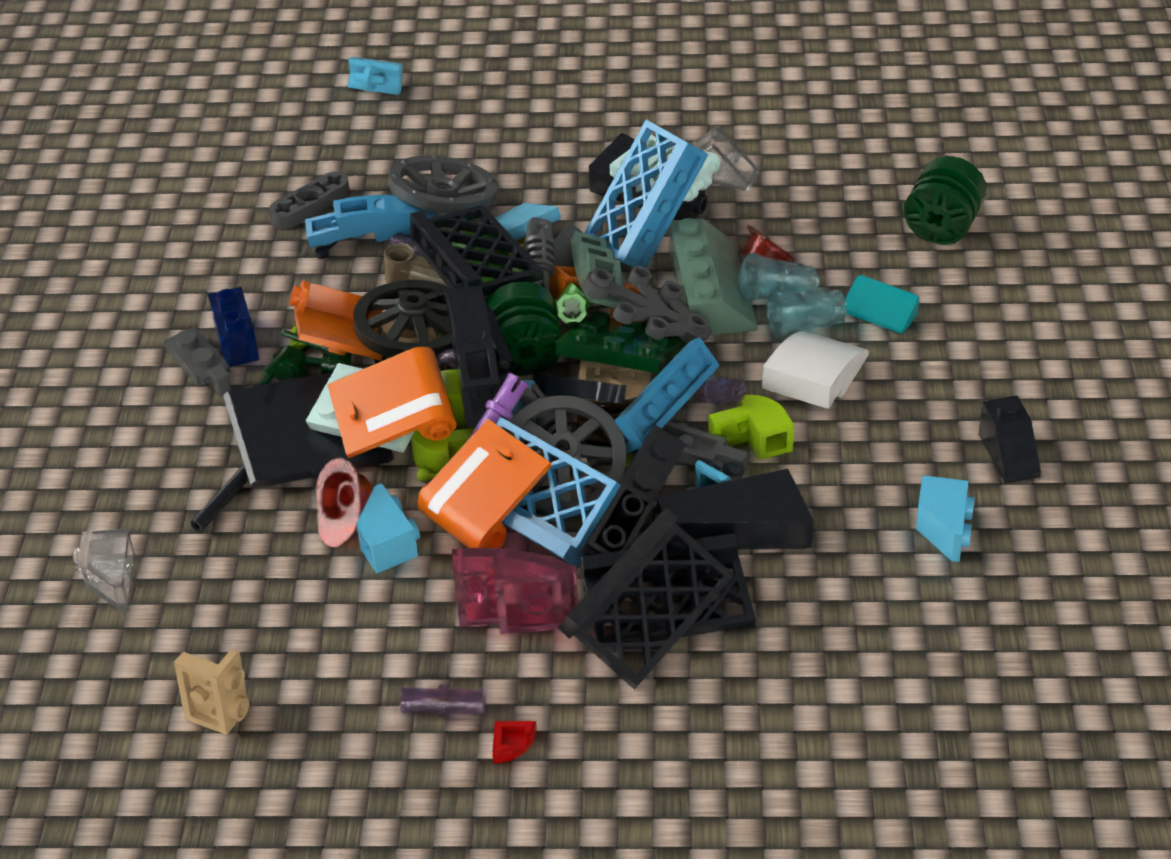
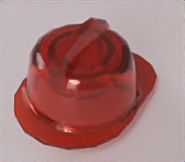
[742,225,797,277]
[316,458,373,548]

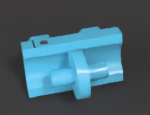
[348,57,403,95]

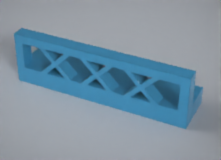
[614,337,720,454]

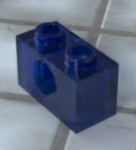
[208,287,260,367]

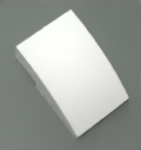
[762,331,869,409]

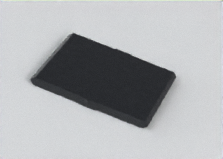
[223,372,394,488]

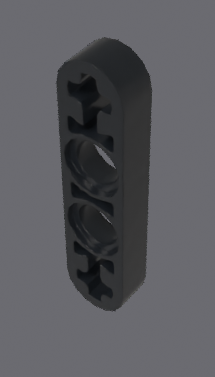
[532,373,626,404]

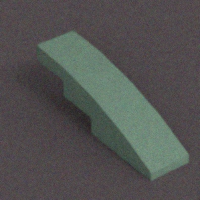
[570,231,624,308]

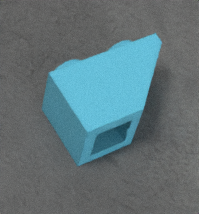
[916,475,975,562]
[356,483,420,574]

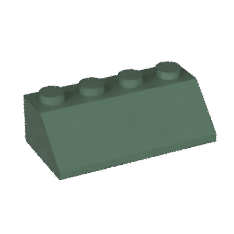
[669,218,757,335]

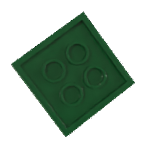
[555,311,686,374]

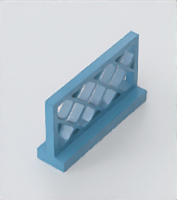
[585,120,709,268]
[496,417,621,568]

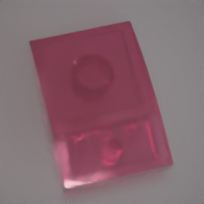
[452,548,578,635]

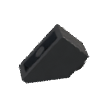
[978,395,1041,484]

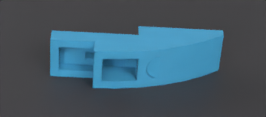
[305,195,439,248]

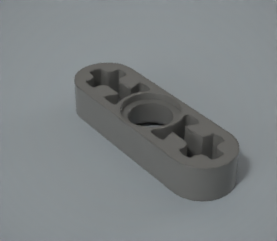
[269,172,350,229]

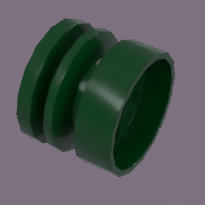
[904,156,987,245]
[485,282,562,376]

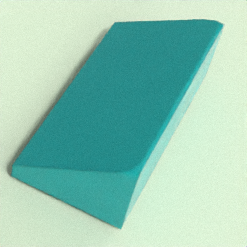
[841,275,920,334]

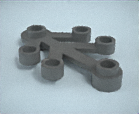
[582,266,712,343]

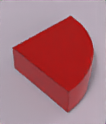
[492,721,537,763]

